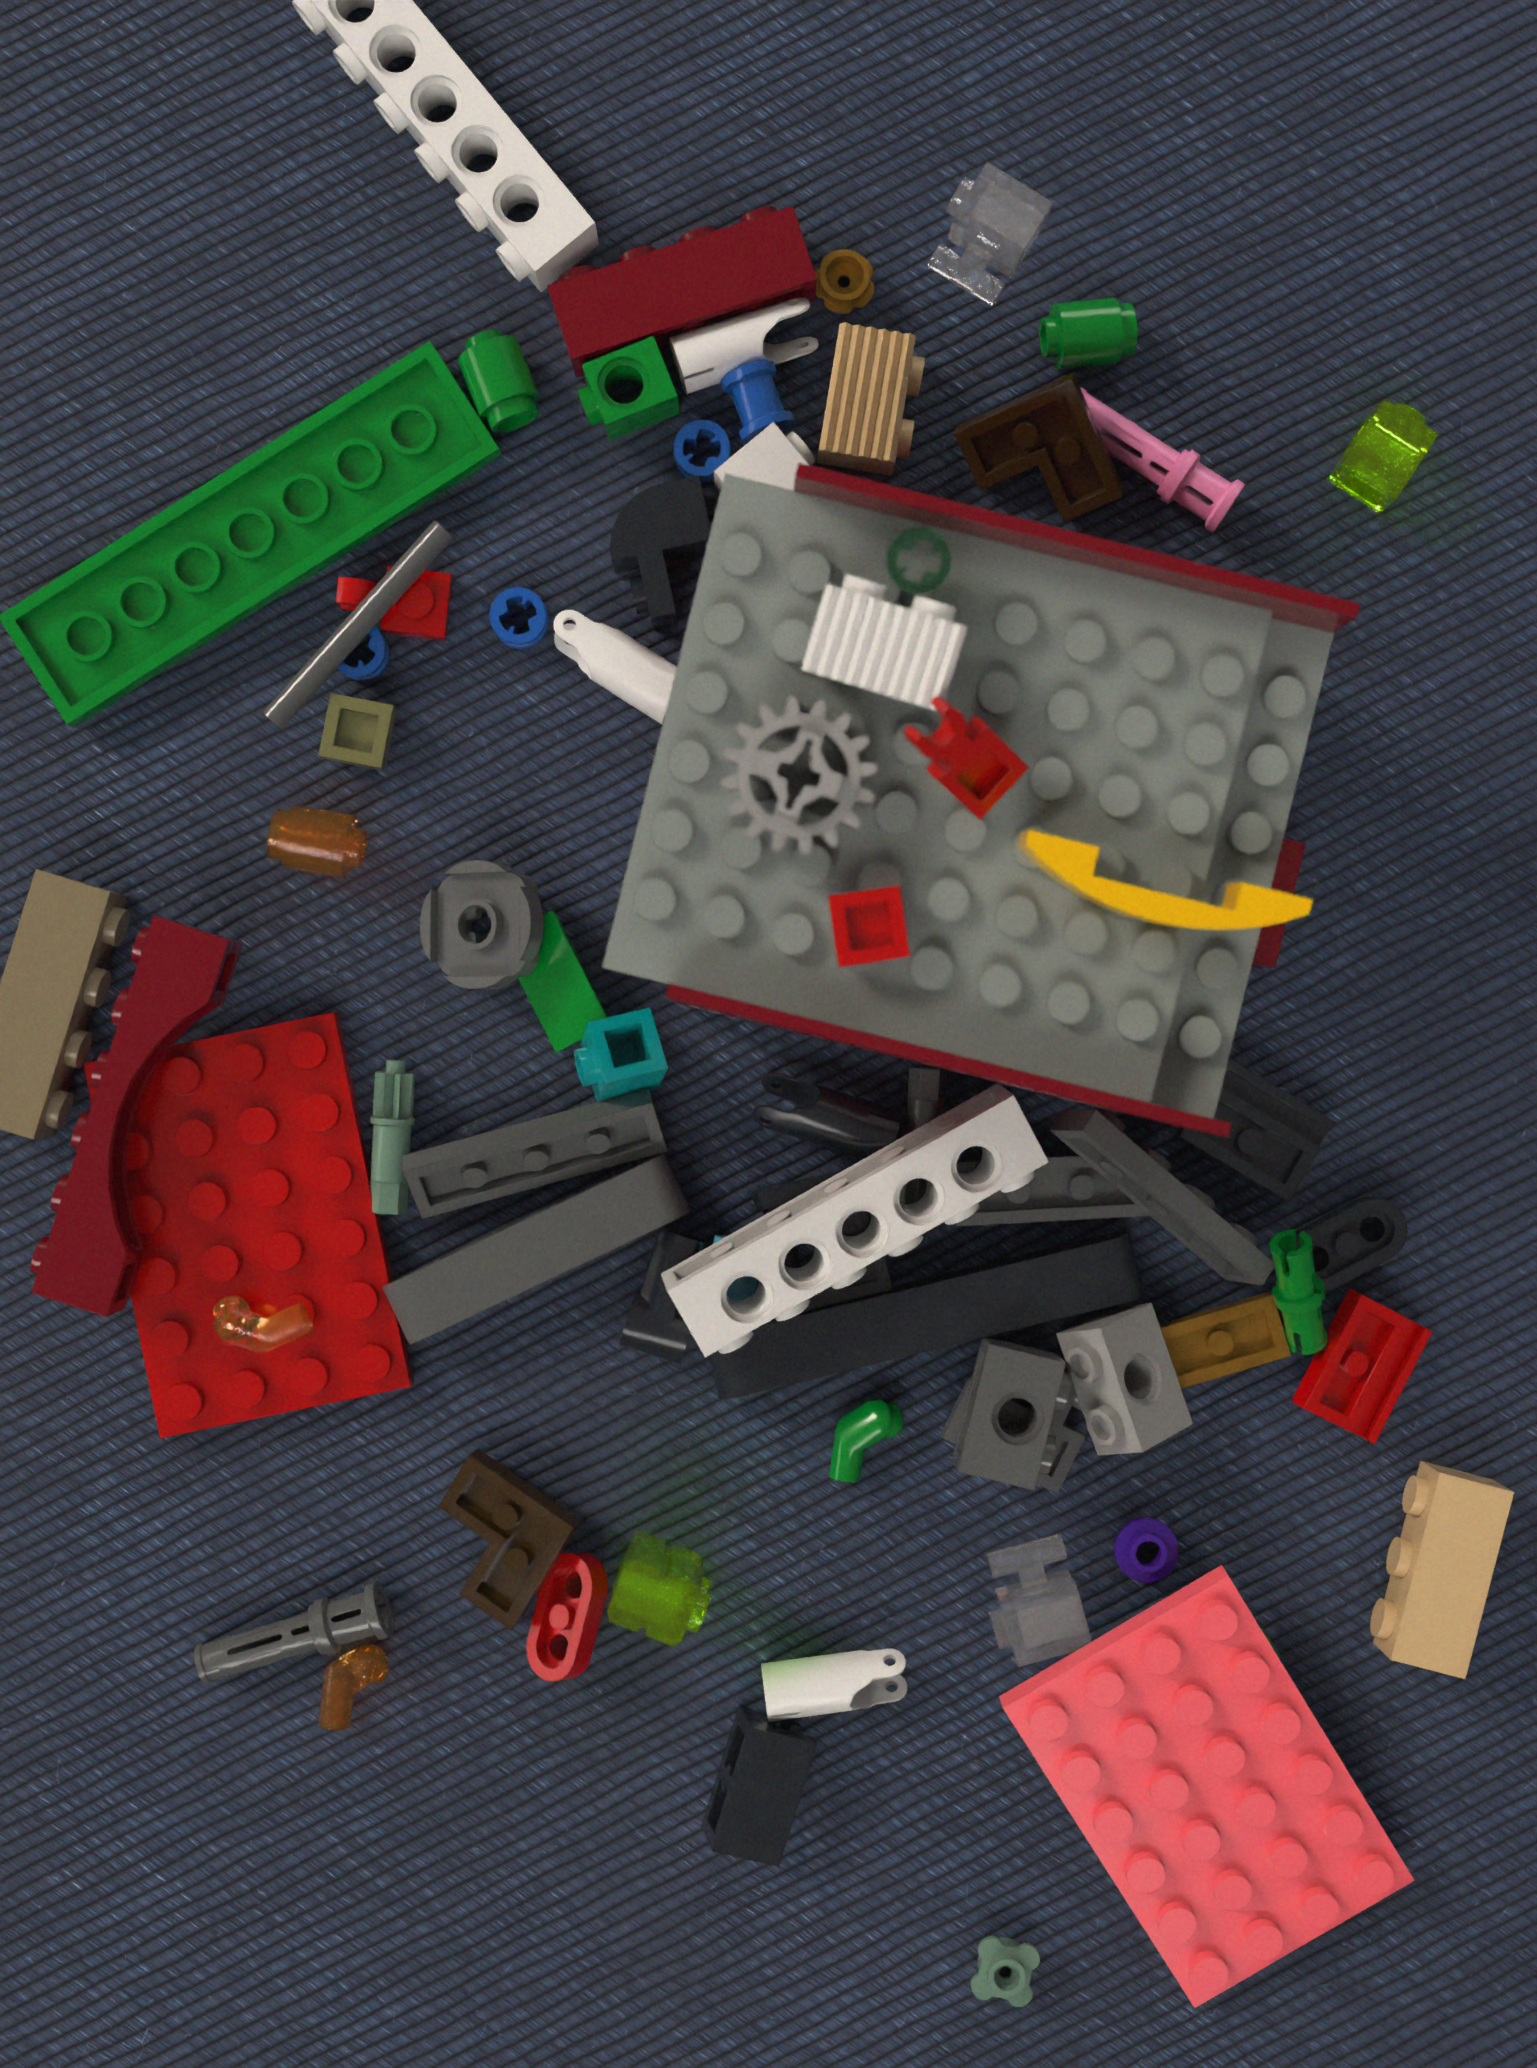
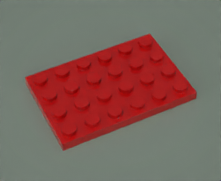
[83,1012,414,1438]

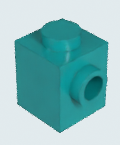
[574,1007,668,1102]

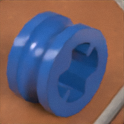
[674,420,730,484]
[489,587,549,650]
[332,627,390,682]

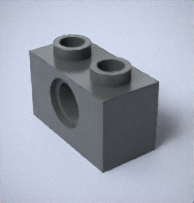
[952,1337,1071,1491]

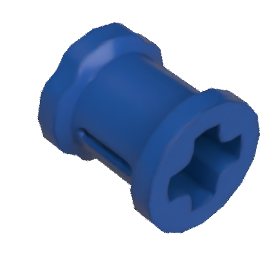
[720,360,795,444]

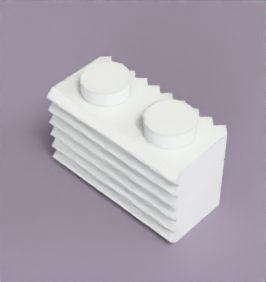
[801,574,967,711]

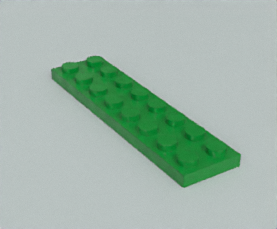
[0,341,502,728]

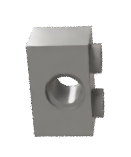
[1056,1302,1193,1456]

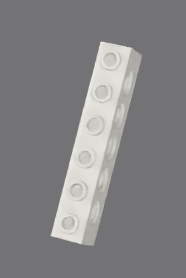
[292,0,599,292]
[661,1083,1049,1357]

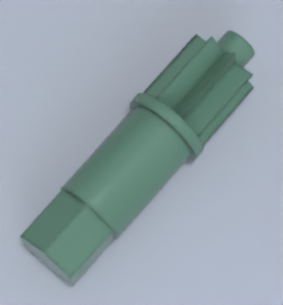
[370,1059,415,1215]

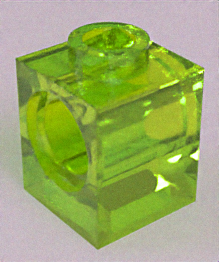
[1327,399,1439,513]

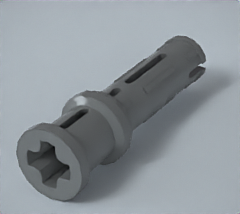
[194,1581,394,1685]

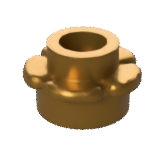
[815,249,875,314]

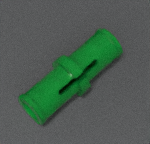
[1269,1229,1328,1355]

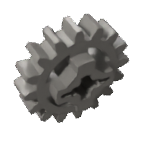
[720,696,878,856]

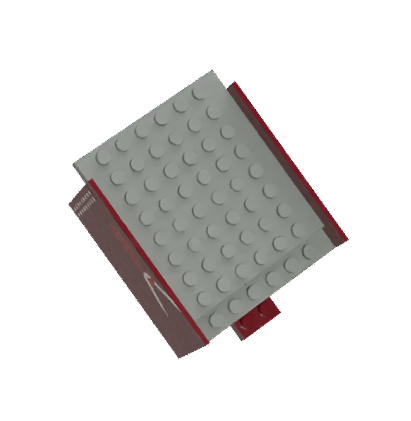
[602,463,1360,1137]

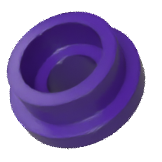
[1113,1517,1178,1583]

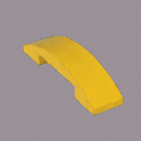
[1018,830,1313,929]

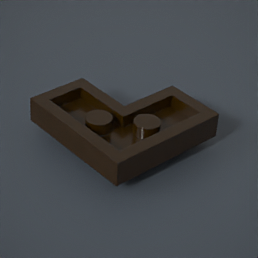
[953,373,1124,522]
[439,1448,582,1630]

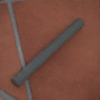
[263,520,454,729]

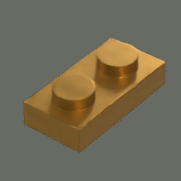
[1159,1292,1291,1389]

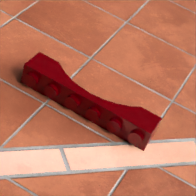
[30,916,243,1317]

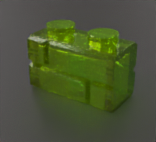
[607,1530,712,1647]

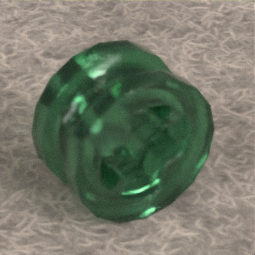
[886,527,952,594]

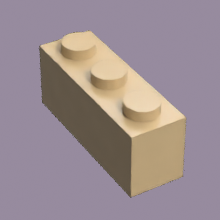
[1370,1461,1514,1679]

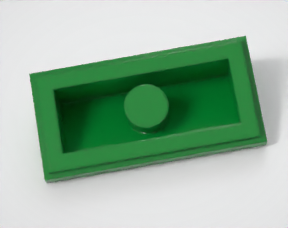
[518,910,609,1053]

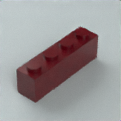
[547,206,817,378]

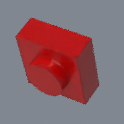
[827,885,910,967]

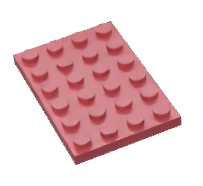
[999,1565,1415,2008]

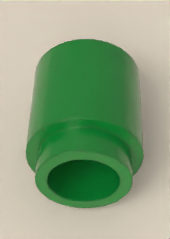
[1039,297,1138,370]
[458,329,540,433]

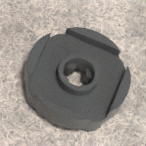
[420,860,544,990]

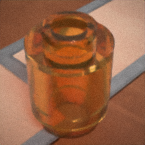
[267,805,367,879]

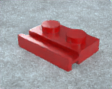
[1291,1289,1433,1444]

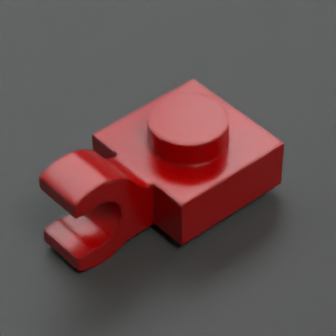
[336,566,453,641]

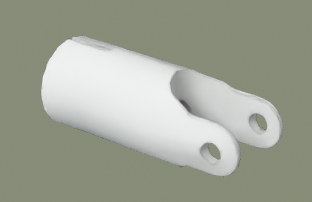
[669,297,819,394]
[554,610,677,725]
[761,1649,907,1722]

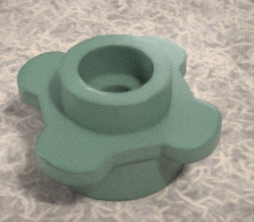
[970,1936,1040,2007]

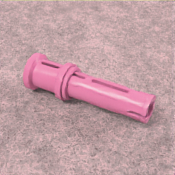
[1081,387,1246,533]

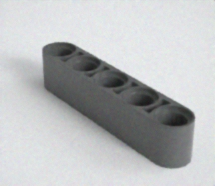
[382,1153,692,1345]

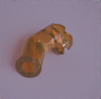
[213,1296,313,1353]

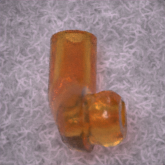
[318,1644,389,1730]

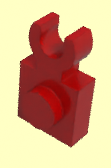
[904,696,1029,820]

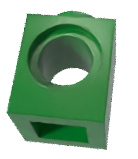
[577,336,680,442]

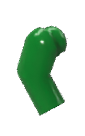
[829,1399,904,1483]

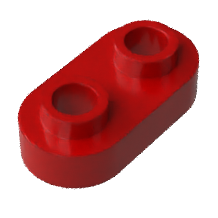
[526,1552,608,1682]

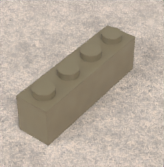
[0,869,130,1140]

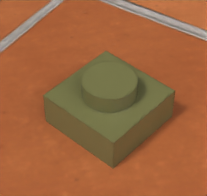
[318,693,397,771]

